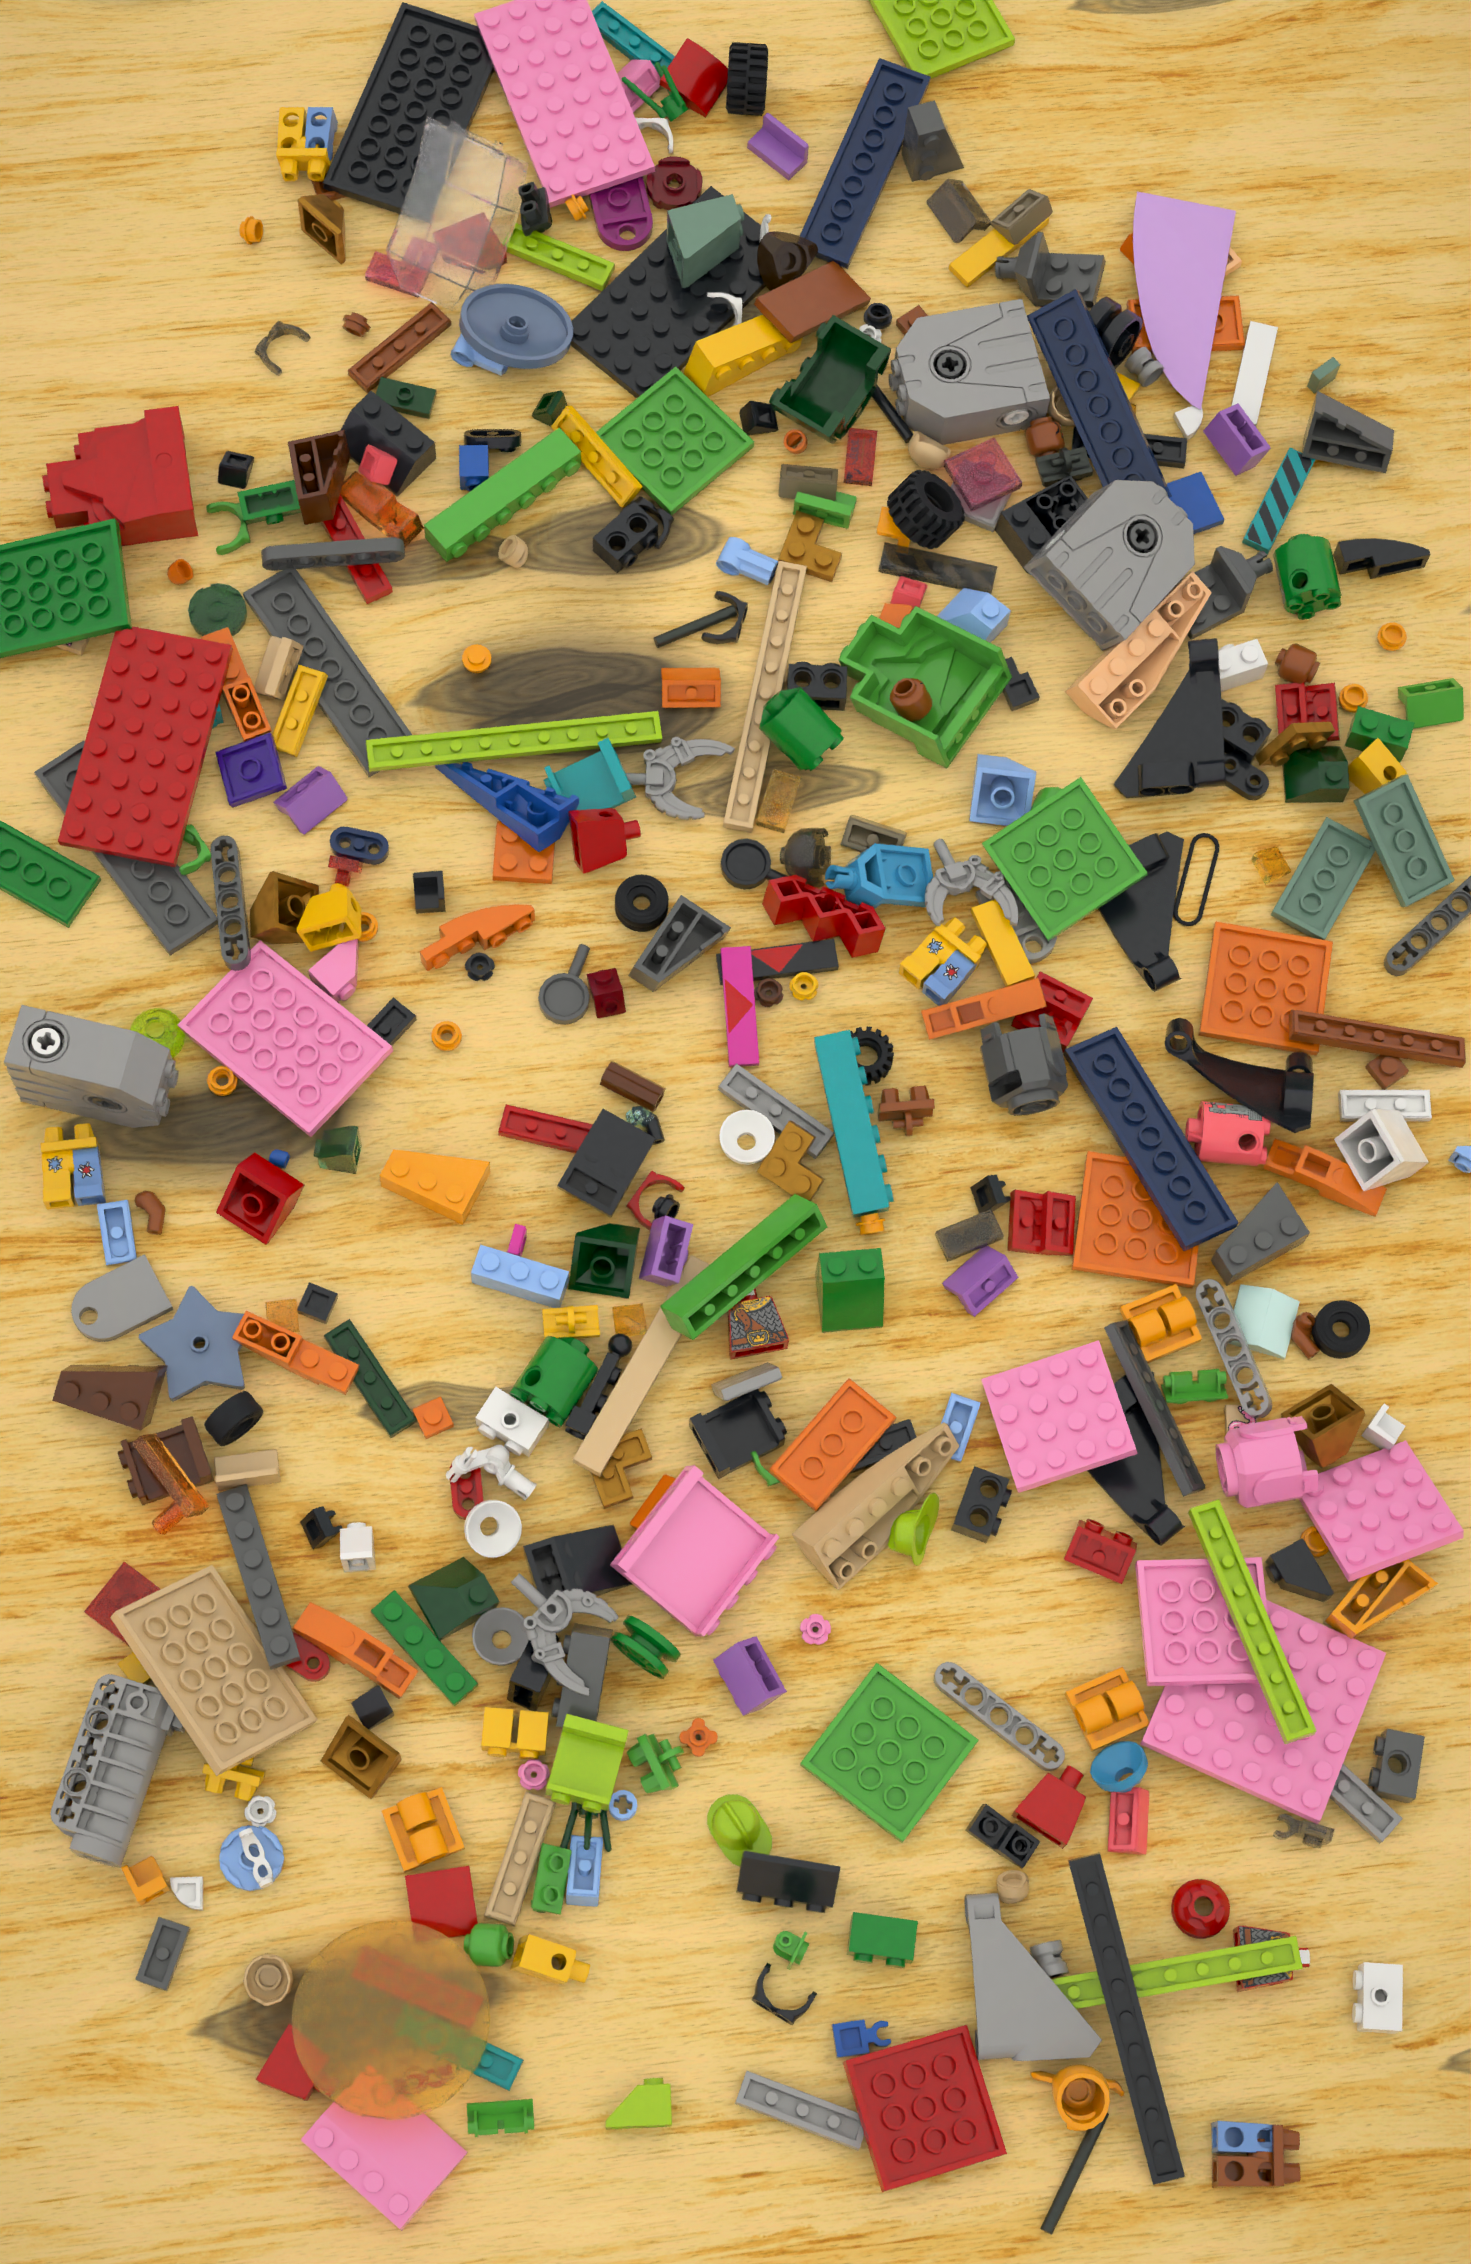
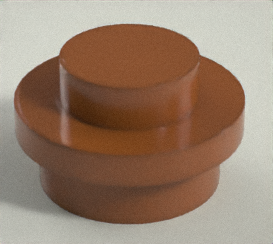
[343,312,371,337]

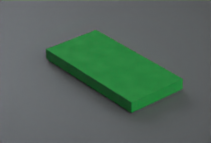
[0,820,101,928]

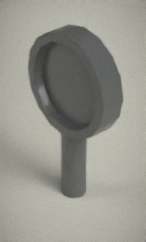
[538,944,590,1025]

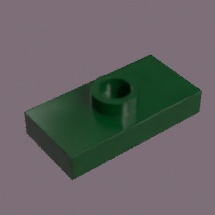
[376,377,437,419]

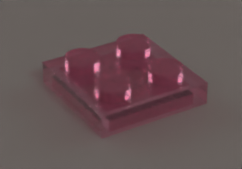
[944,437,1022,512]

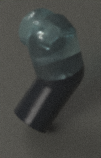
[626,1106,665,1145]

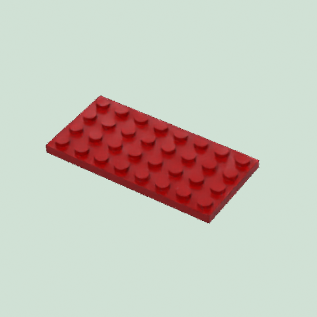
[58,626,233,867]

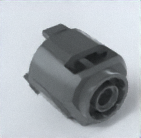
[980,1013,1068,1116]

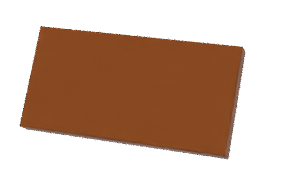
[754,261,871,343]

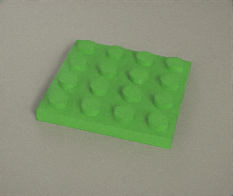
[596,367,754,516]
[982,777,1148,942]
[800,1663,979,1843]

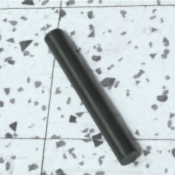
[653,605,737,648]

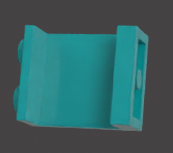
[544,738,636,823]

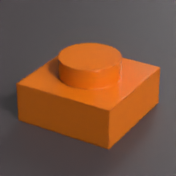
[412,1396,454,1439]

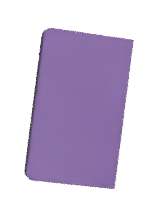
[747,113,809,181]
[273,766,347,834]
[942,1245,1019,1317]

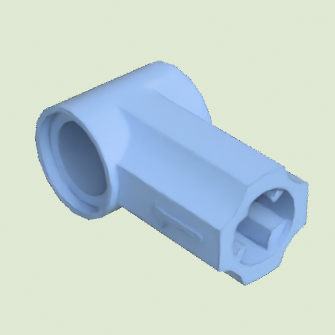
[450,333,508,376]
[716,537,778,585]

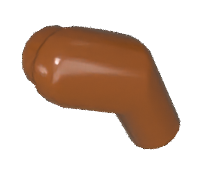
[135,1191,166,1235]
[1291,1312,1320,1360]

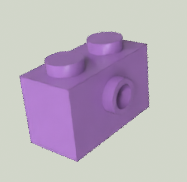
[1203,403,1271,476]
[639,1215,693,1287]
[713,1636,787,1716]

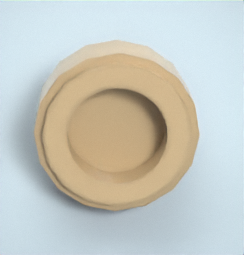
[498,535,528,568]
[996,1870,1029,1904]

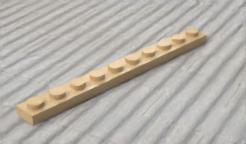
[723,561,807,833]

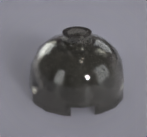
[780,827,831,887]

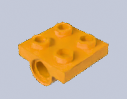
[1119,1284,1202,1363]
[1065,1667,1149,1752]
[381,1787,465,1873]

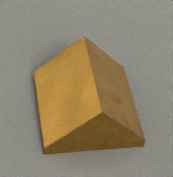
[320,1715,402,1799]

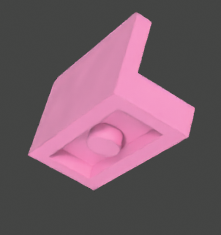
[617,59,661,112]

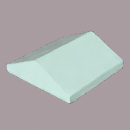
[1229,1284,1300,1359]

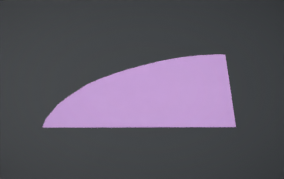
[1133,191,1236,410]

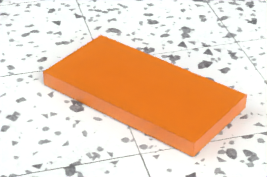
[1127,295,1245,354]
[768,1378,897,1512]

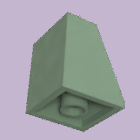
[666,194,744,288]

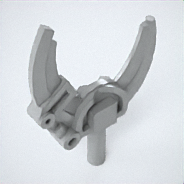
[626,737,735,820]
[925,839,1018,927]
[511,1573,619,1696]

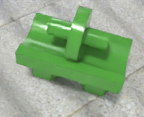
[627,1734,684,1793]

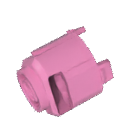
[1215,1416,1318,1508]

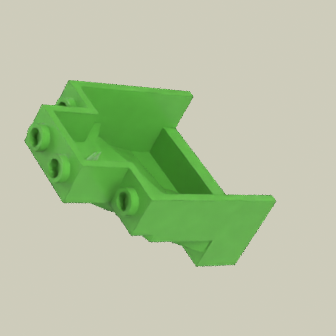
[838,606,1012,768]

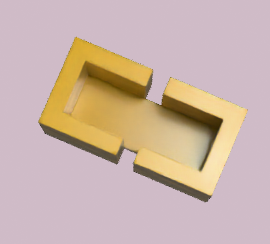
[481,1707,549,1760]

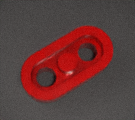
[450,1464,484,1520]
[284,1631,330,1682]

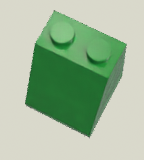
[815,1248,885,1333]

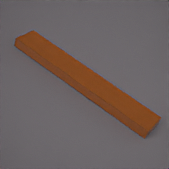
[1289,1009,1466,1068]

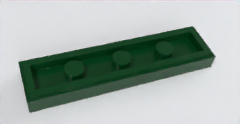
[323,1319,417,1438]

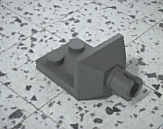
[995,232,1106,308]
[1175,546,1273,640]

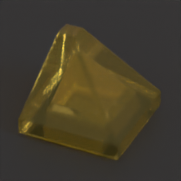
[612,1303,647,1336]

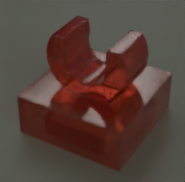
[328,855,363,887]

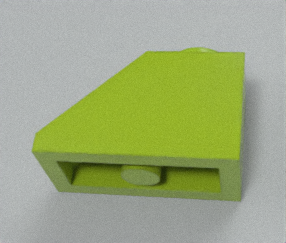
[605,2078,672,2130]

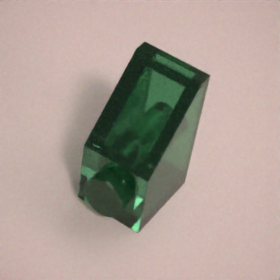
[314,1126,362,1174]

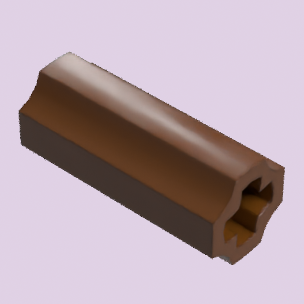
[600,1061,666,1112]

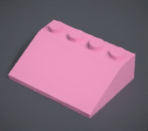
[301,2065,468,2231]

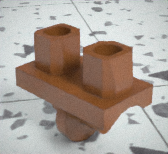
[878,1085,935,1136]

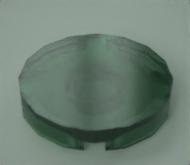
[188,583,247,636]

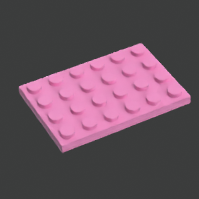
[177,940,393,1137]

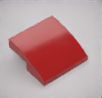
[659,38,728,118]
[1275,682,1340,742]
[1011,971,1093,1053]
[1007,1189,1076,1256]
[405,1866,478,1944]

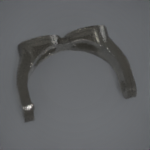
[255,321,311,376]

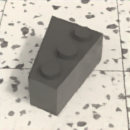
[901,100,964,182]
[1302,391,1394,473]
[628,895,731,992]
[1211,1182,1310,1286]
[552,1623,613,1728]

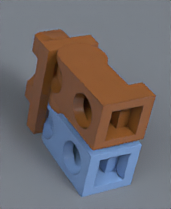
[1211,2121,1301,2188]

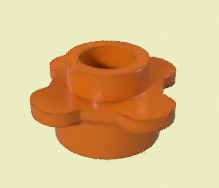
[679,1718,718,1757]

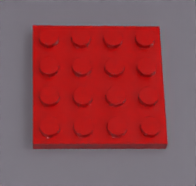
[843,2025,1007,2192]

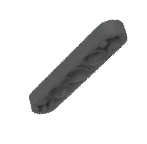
[261,537,405,571]
[210,836,251,971]
[1384,876,1471,976]

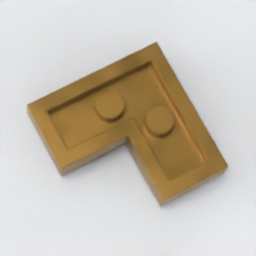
[778,511,842,582]
[1255,722,1335,767]
[756,1121,825,1201]
[590,1428,652,1509]

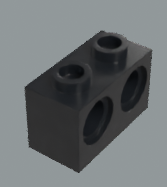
[593,502,658,573]
[787,662,847,711]
[1222,699,1272,764]
[951,1466,1012,1543]

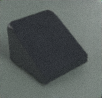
[740,401,778,435]
[218,451,254,489]
[351,1685,394,1730]

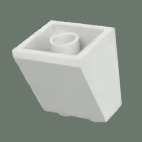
[1334,1109,1429,1192]

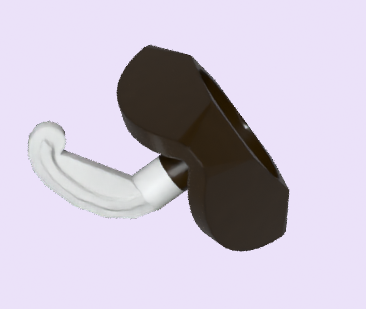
[757,214,818,291]

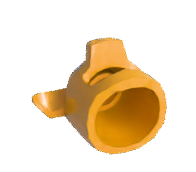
[1030,2064,1125,2131]

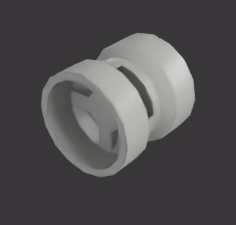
[1124,347,1164,387]
[1030,1940,1069,1978]

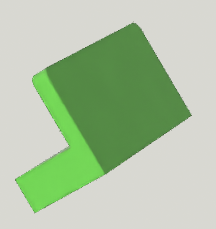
[793,491,857,529]
[1398,678,1464,729]

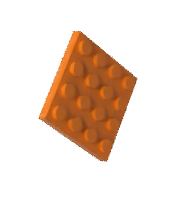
[1198,921,1333,1056]
[1071,1151,1208,1288]

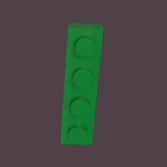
[371,1590,478,1707]

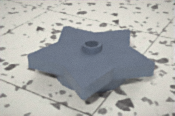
[139,1286,245,1402]

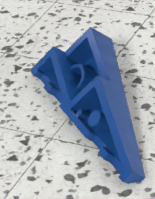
[435,762,579,852]

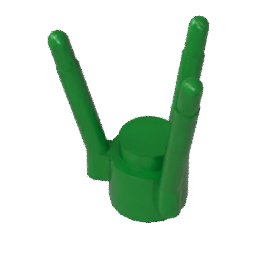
[622,62,688,122]

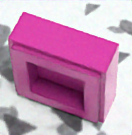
[507,1224,527,1257]

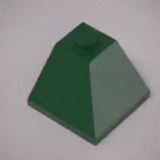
[1282,746,1350,803]
[568,1223,640,1299]
[408,1557,500,1641]

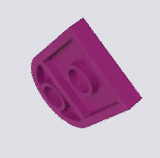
[589,176,653,251]

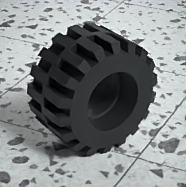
[726,42,768,116]
[887,470,965,549]

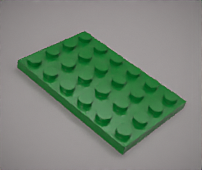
[0,518,132,658]

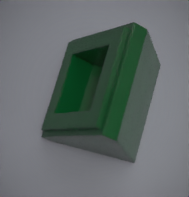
[532,390,567,426]

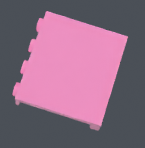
[610,1465,779,1637]

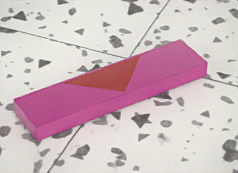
[720,946,759,1067]

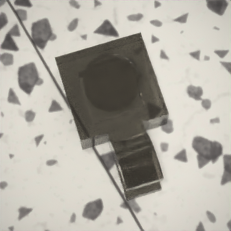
[1273,1814,1334,1848]

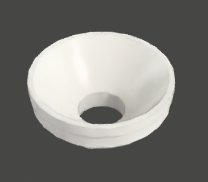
[719,1110,775,1165]
[464,1500,522,1558]

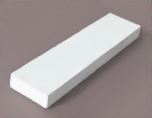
[1231,321,1278,427]

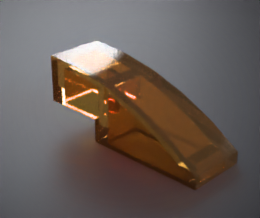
[340,471,424,547]

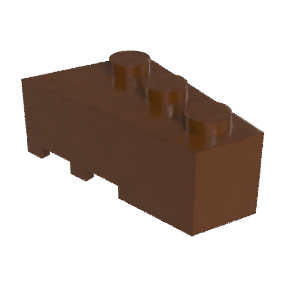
[288,430,351,525]
[52,1365,168,1431]

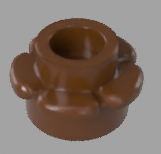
[754,978,783,1007]

